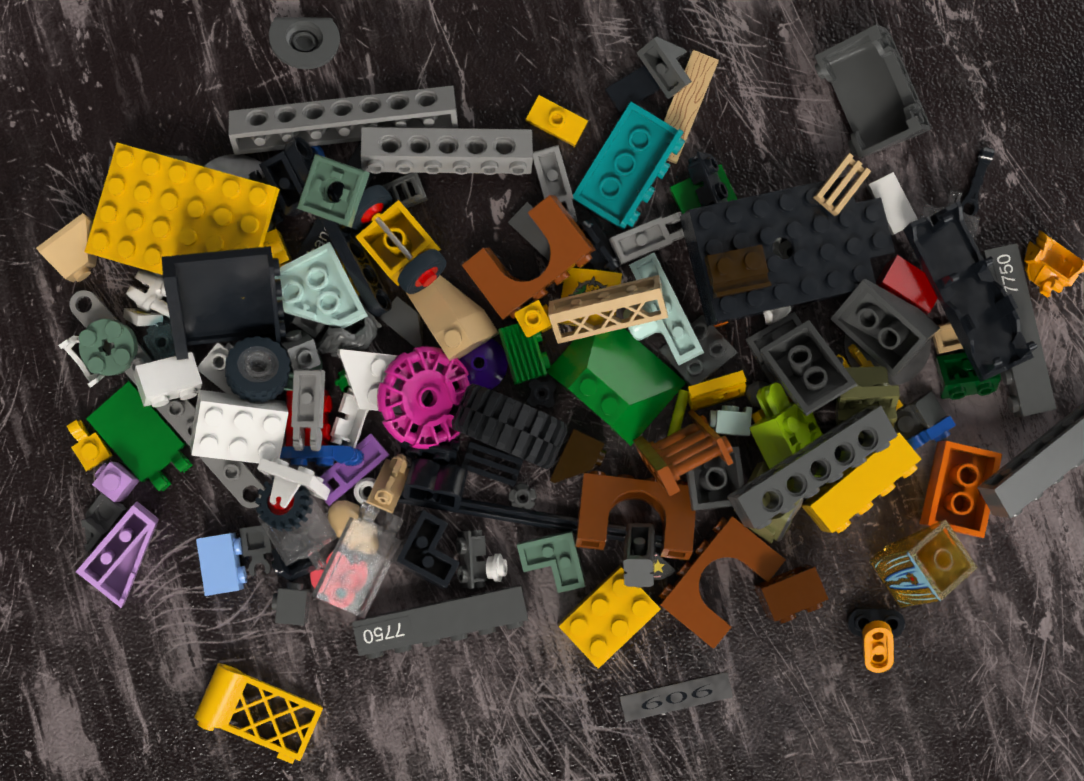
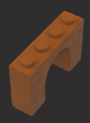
[462,195,596,320]
[575,471,696,560]
[658,516,786,649]

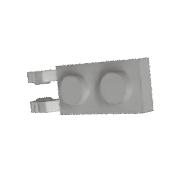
[533,145,577,222]
[609,212,684,265]
[291,369,325,451]

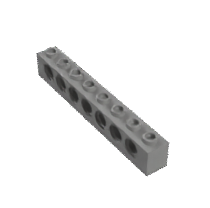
[228,86,458,155]

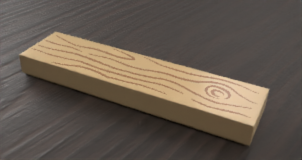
[664,50,719,164]

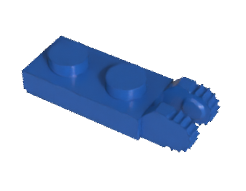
[280,445,364,467]

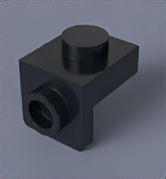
[271,540,321,582]

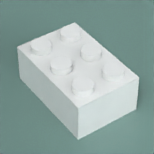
[190,390,289,463]

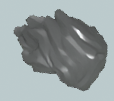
[316,308,382,357]

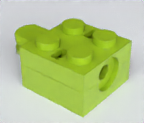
[749,383,823,469]

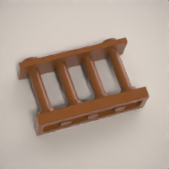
[633,409,733,496]

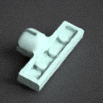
[623,253,704,365]

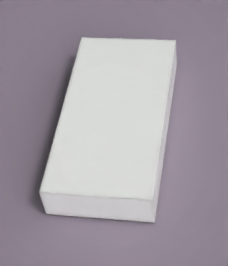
[867,172,918,235]

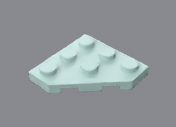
[275,242,368,329]

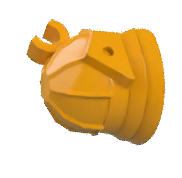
[1024,230,1084,298]

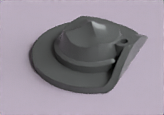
[269,17,340,69]

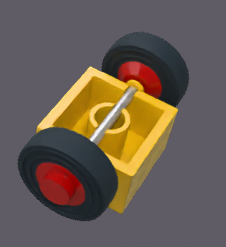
[352,185,446,294]

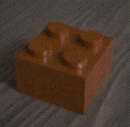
[753,564,829,624]

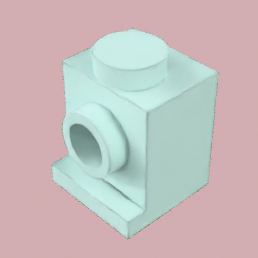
[709,405,752,436]

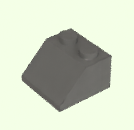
[686,447,744,511]

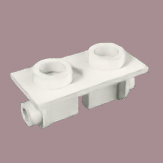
[330,388,369,448]

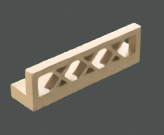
[548,275,668,344]

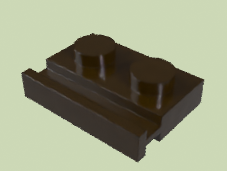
[704,245,772,299]

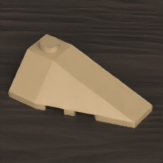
[407,275,499,361]

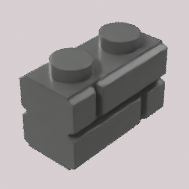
[623,523,656,588]

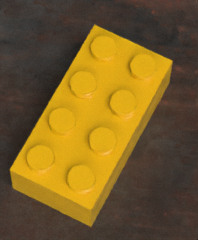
[802,432,922,533]

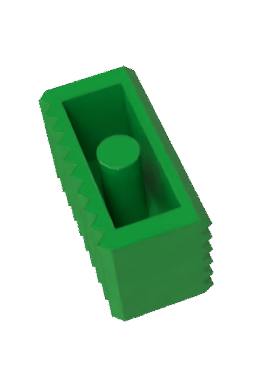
[498,323,551,385]

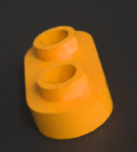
[862,620,894,673]

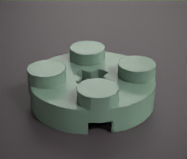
[79,319,138,376]

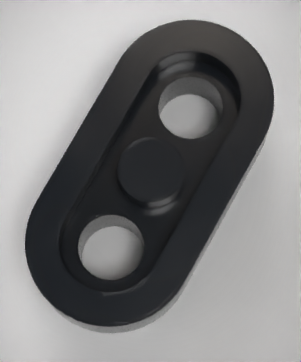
[846,608,905,638]

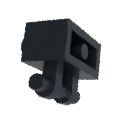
[249,151,304,225]

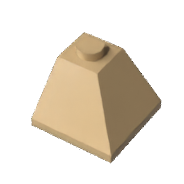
[36,213,97,282]

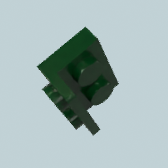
[935,353,1001,400]

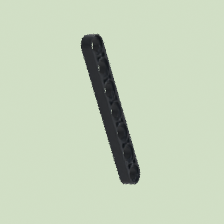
[284,137,392,317]

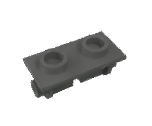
[456,530,488,589]

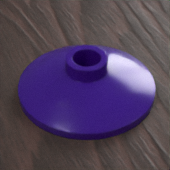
[459,339,507,390]

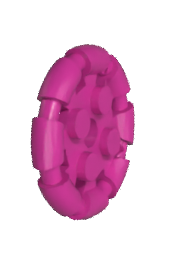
[377,346,471,449]

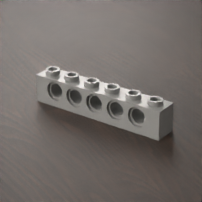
[361,127,533,175]

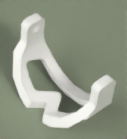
[58,336,105,388]

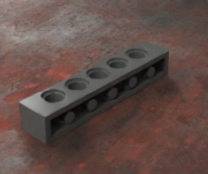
[727,406,898,530]

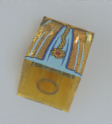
[869,520,978,608]

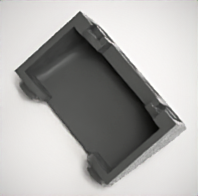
[815,24,931,159]

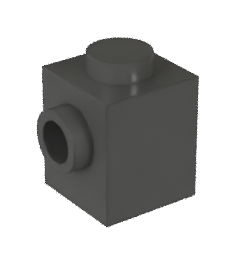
[272,582,311,626]

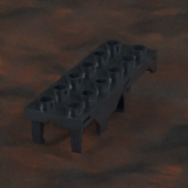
[903,201,1038,382]

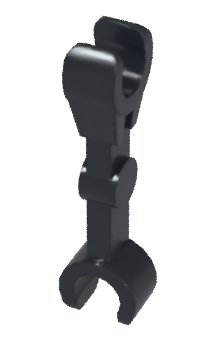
[960,147,995,217]

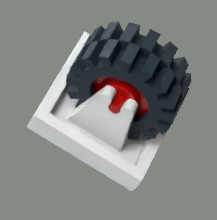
[255,457,330,532]

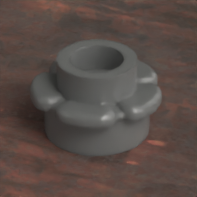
[509,483,537,510]

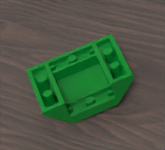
[546,328,686,446]

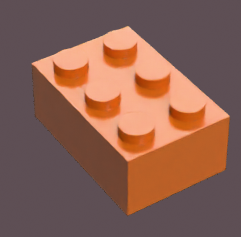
[920,441,1002,538]

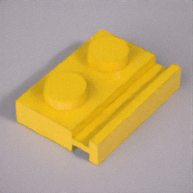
[688,370,746,411]

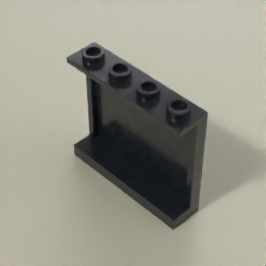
[162,246,286,360]

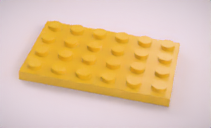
[84,143,280,299]

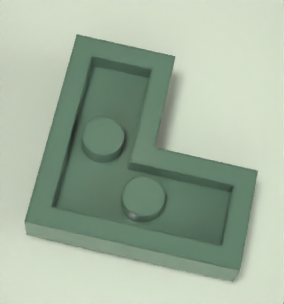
[517,530,586,593]

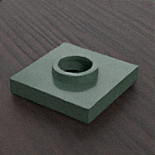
[297,154,370,228]

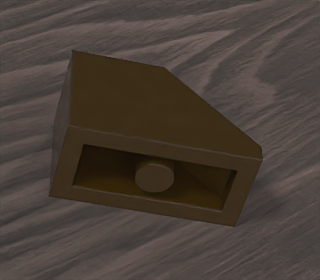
[549,429,607,483]

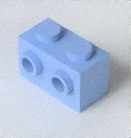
[196,532,247,596]

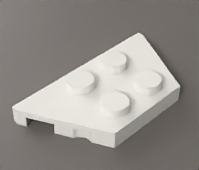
[337,349,443,413]

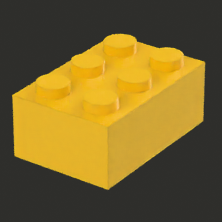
[558,565,661,669]

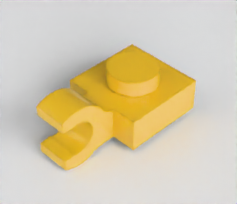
[67,420,113,471]

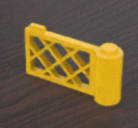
[194,663,323,764]

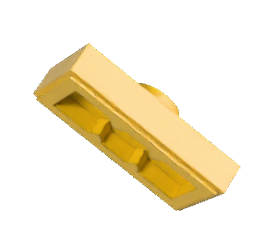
[526,95,588,147]

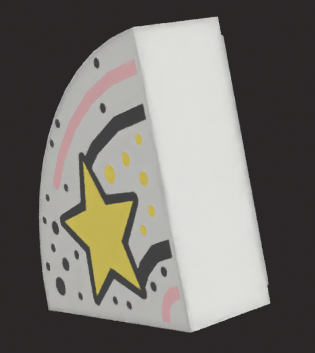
[123,308,163,326]

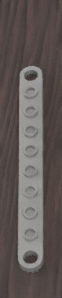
[70,290,266,508]

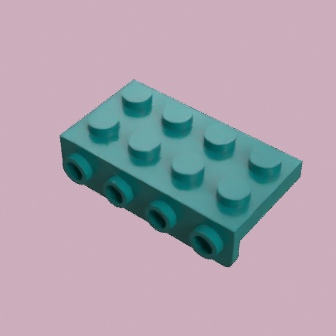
[573,102,685,230]

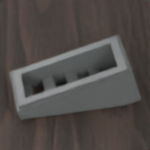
[382,173,428,208]

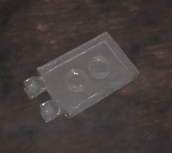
[312,501,403,619]

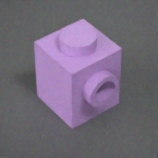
[92,462,140,502]

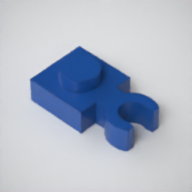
[906,416,956,450]

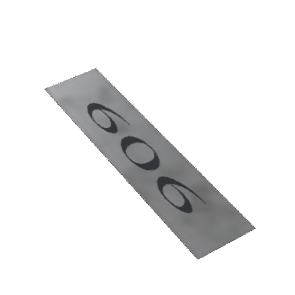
[620,672,733,722]

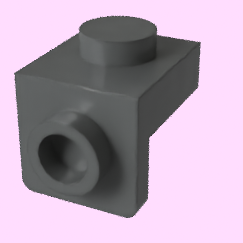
[280,329,321,372]

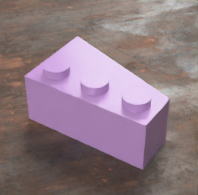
[76,501,159,608]

